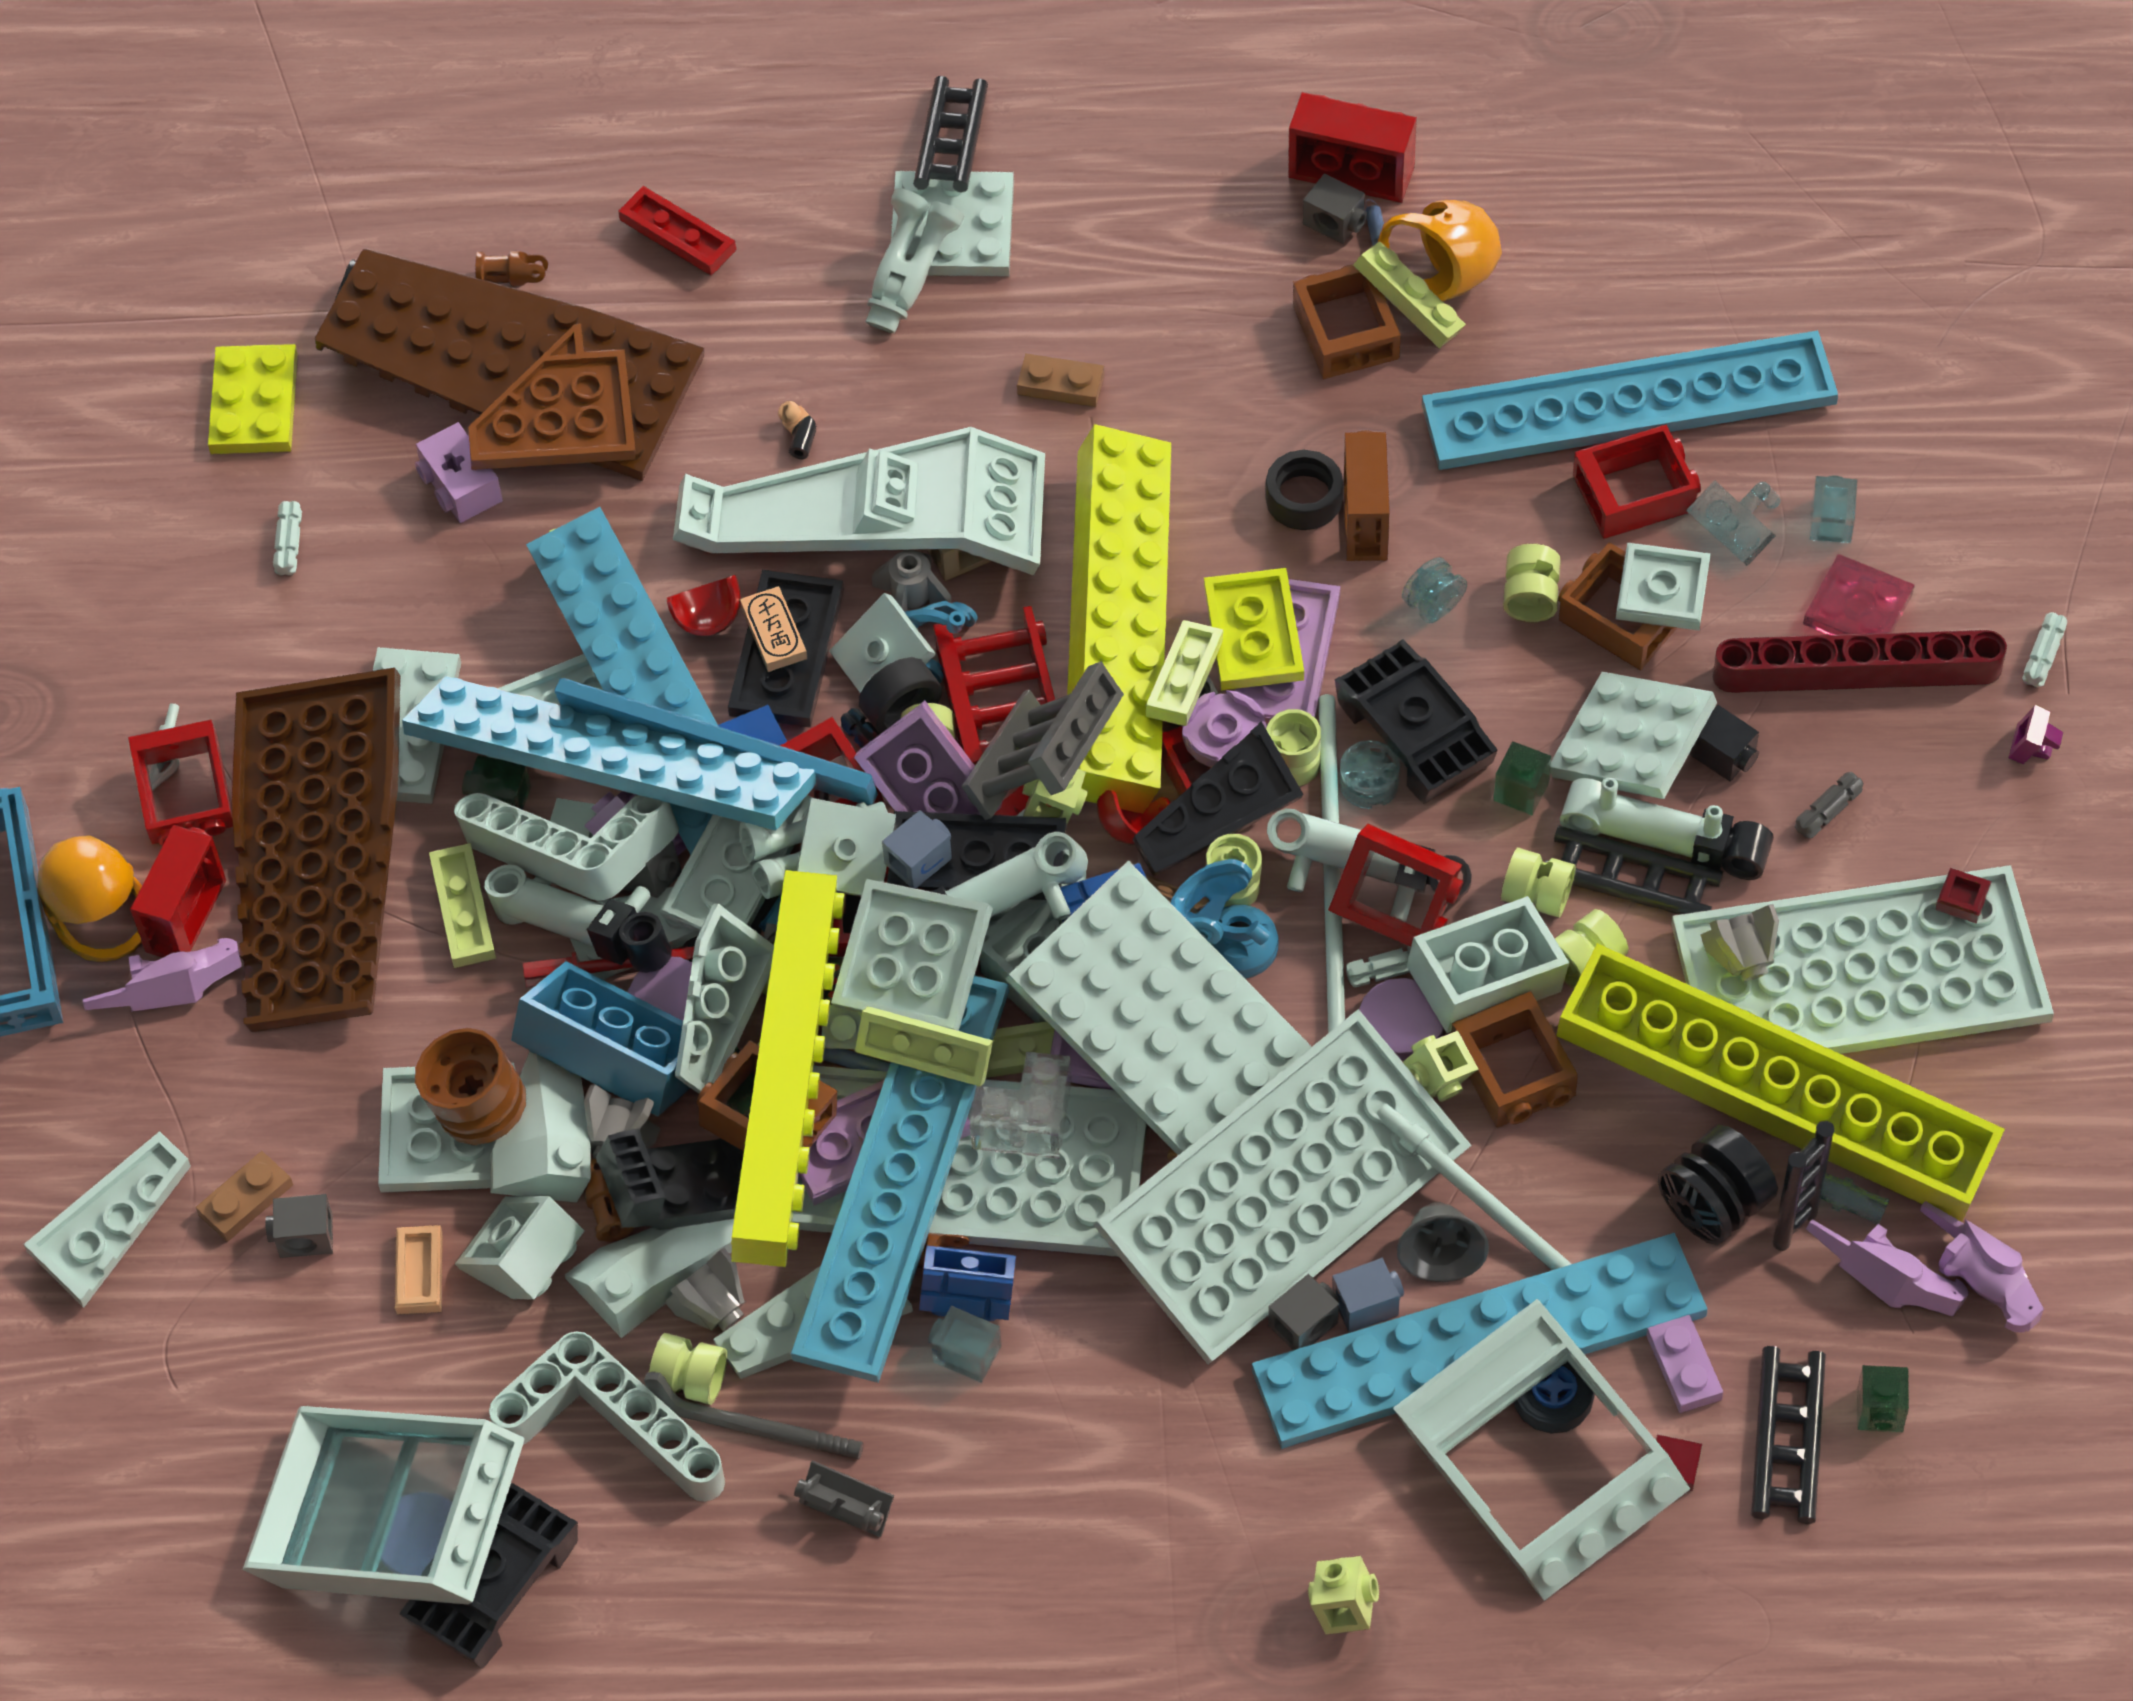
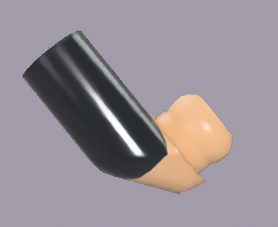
[778,401,817,459]

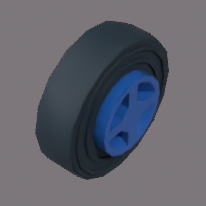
[1514,1361,1595,1434]

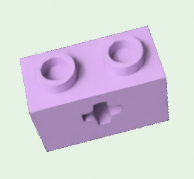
[415,422,503,523]

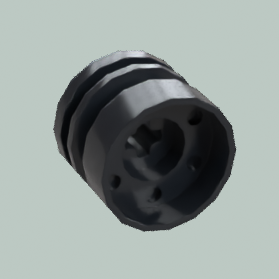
[1657,1124,1778,1245]

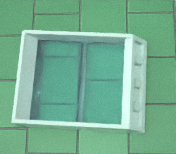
[242,1406,525,1604]

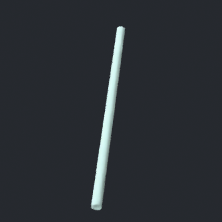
[1318,694,1345,1033]

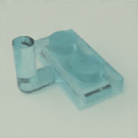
[1686,480,1781,566]

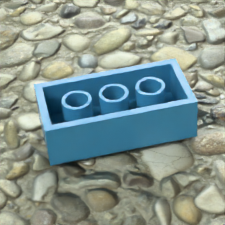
[511,961,690,1116]

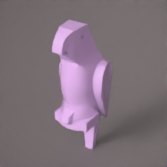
[83,938,242,1012]
[1920,1201,2044,1332]
[1806,1219,1968,1316]

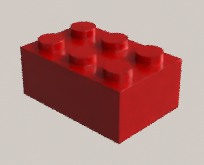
[1288,92,1417,203]

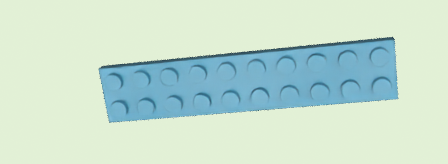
[1422,330,1838,470]
[526,507,719,855]
[402,676,817,830]
[791,976,1009,1383]
[1252,1233,1708,1449]

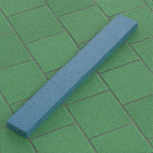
[554,678,878,806]

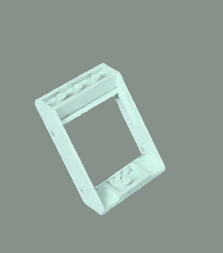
[1393,1299,1690,1601]

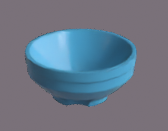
[1211,905,1279,979]

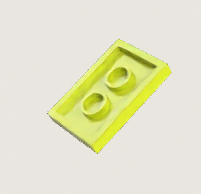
[208,344,298,454]
[1204,568,1304,691]

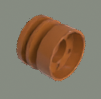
[415,1028,526,1145]

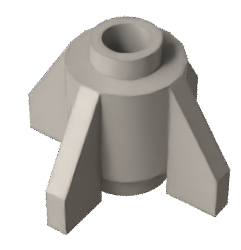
[872,550,952,612]
[1700,904,1779,981]
[584,1085,660,1159]
[665,1248,746,1331]

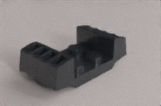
[1335,639,1498,804]
[596,1115,749,1230]
[399,1482,578,1669]

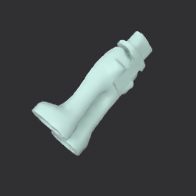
[866,188,964,334]
[739,801,888,899]

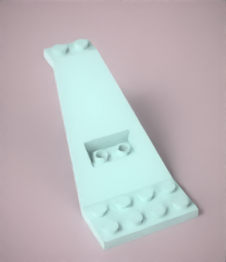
[673,427,1045,575]

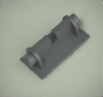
[794,1461,894,1537]

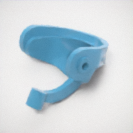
[905,601,978,684]
[1171,859,1271,945]

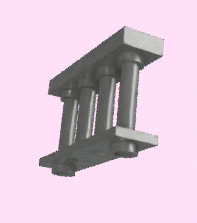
[962,661,1124,820]

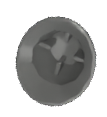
[1397,1202,1489,1282]

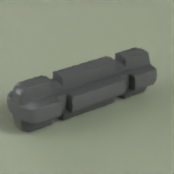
[1795,772,1864,839]

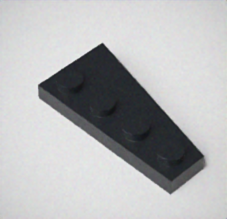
[1133,721,1304,877]

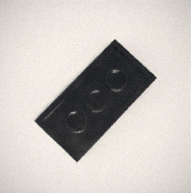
[728,570,844,727]
[887,811,1067,900]

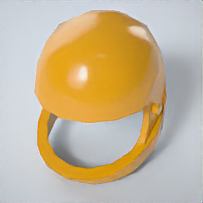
[1378,200,1502,301]
[38,836,142,962]

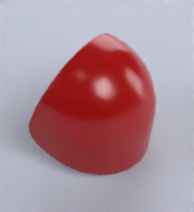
[667,574,741,636]
[1097,790,1171,846]

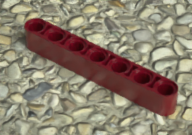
[1712,630,2007,693]

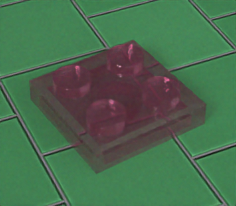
[1803,554,1915,635]

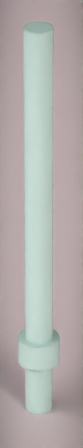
[1377,1103,1571,1270]

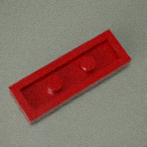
[618,186,736,276]

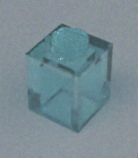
[1809,475,1857,543]
[928,1306,1002,1383]

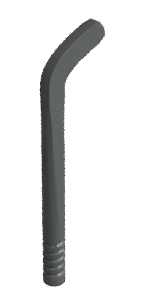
[644,1372,864,1459]

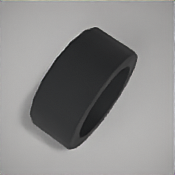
[1265,449,1343,530]
[859,657,942,734]

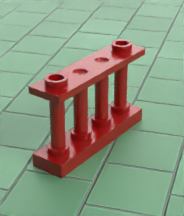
[933,606,1056,765]

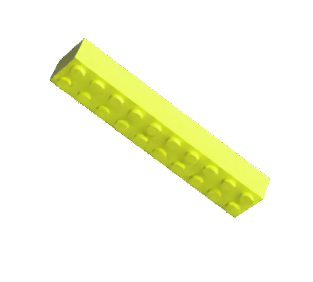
[1067,424,1171,814]
[1556,943,2005,1222]

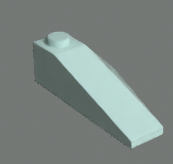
[675,903,774,1094]
[490,1051,591,1203]
[565,1219,734,1338]

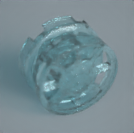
[1402,557,1467,623]
[1340,740,1400,809]

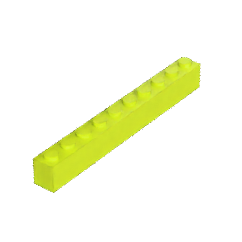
[731,870,845,1267]

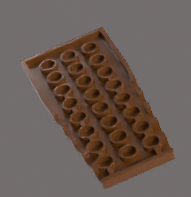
[315,249,704,481]
[232,667,401,1032]

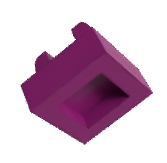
[2008,705,2063,764]

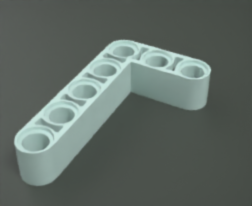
[454,793,679,901]
[489,1331,725,1502]

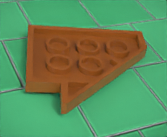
[468,324,635,470]

